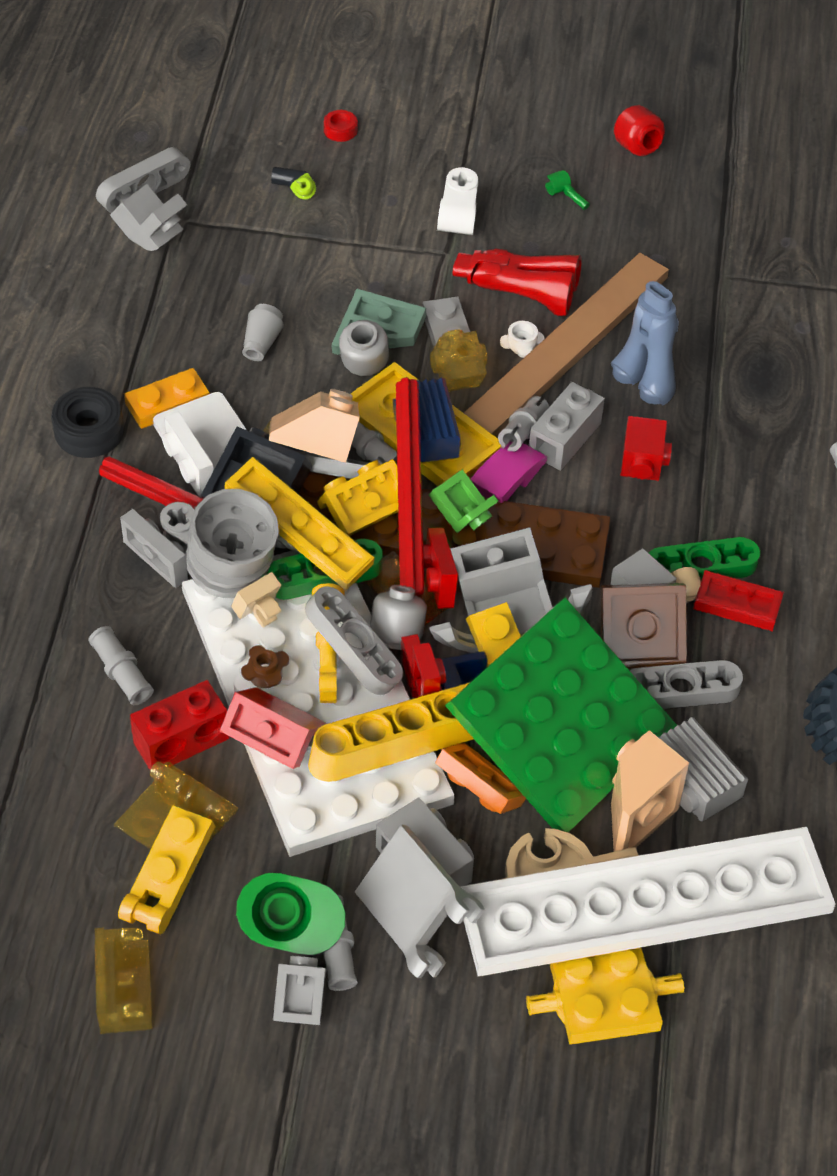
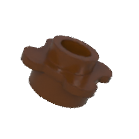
[241,645,289,688]

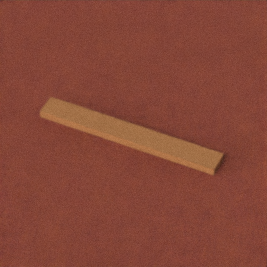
[464,253,669,437]

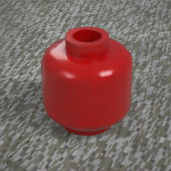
[614,105,665,156]

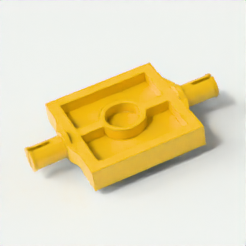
[526,947,684,1045]

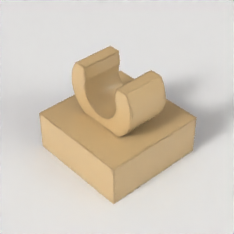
[231,572,281,628]

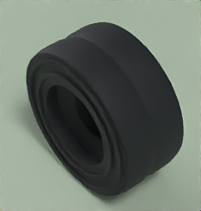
[51,387,124,458]

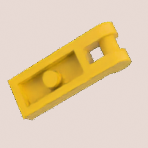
[118,806,215,935]

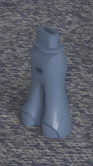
[611,281,679,405]

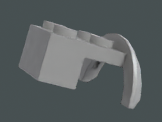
[429,528,592,653]

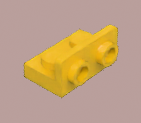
[317,459,398,536]

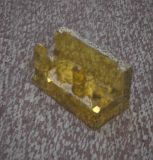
[95,928,152,1034]

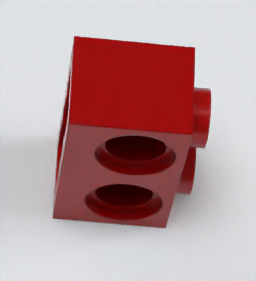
[130,680,229,774]

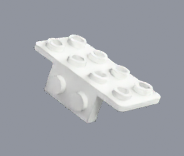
[153,392,246,499]

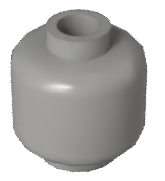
[339,320,389,376]
[370,585,427,650]

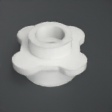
[500,321,544,358]

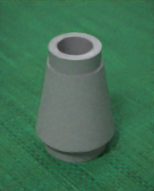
[242,304,284,361]

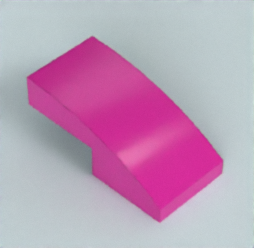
[470,441,547,503]

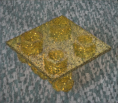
[114,761,239,850]

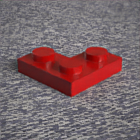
[401,634,446,699]

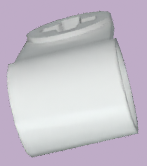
[437,167,478,235]

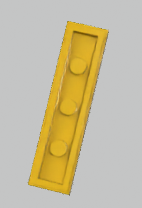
[225,457,375,591]

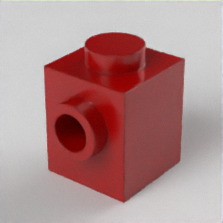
[620,416,672,481]

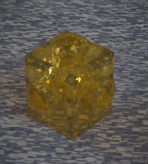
[430,329,487,392]

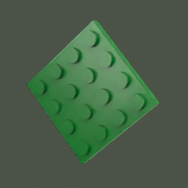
[445,597,677,832]

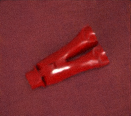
[452,248,582,316]

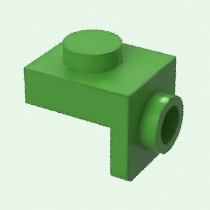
[428,469,498,533]

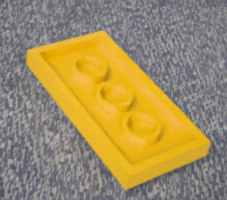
[351,362,501,486]

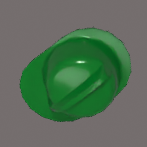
[236,873,346,955]

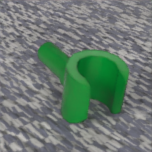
[545,170,590,210]

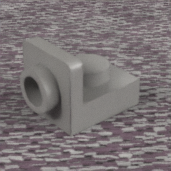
[273,956,327,1025]

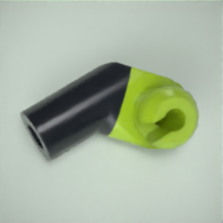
[271,167,316,200]

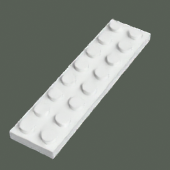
[461,827,835,976]

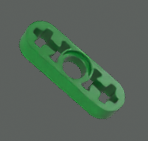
[649,537,760,581]
[266,539,382,600]

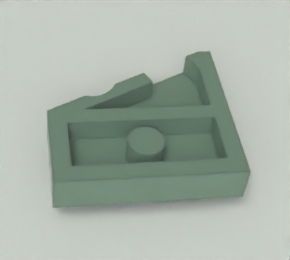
[332,289,426,355]

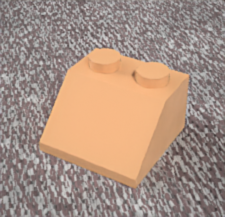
[269,389,360,463]
[611,730,689,852]

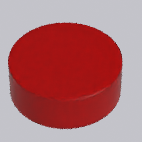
[323,110,358,142]

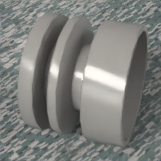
[186,489,279,598]

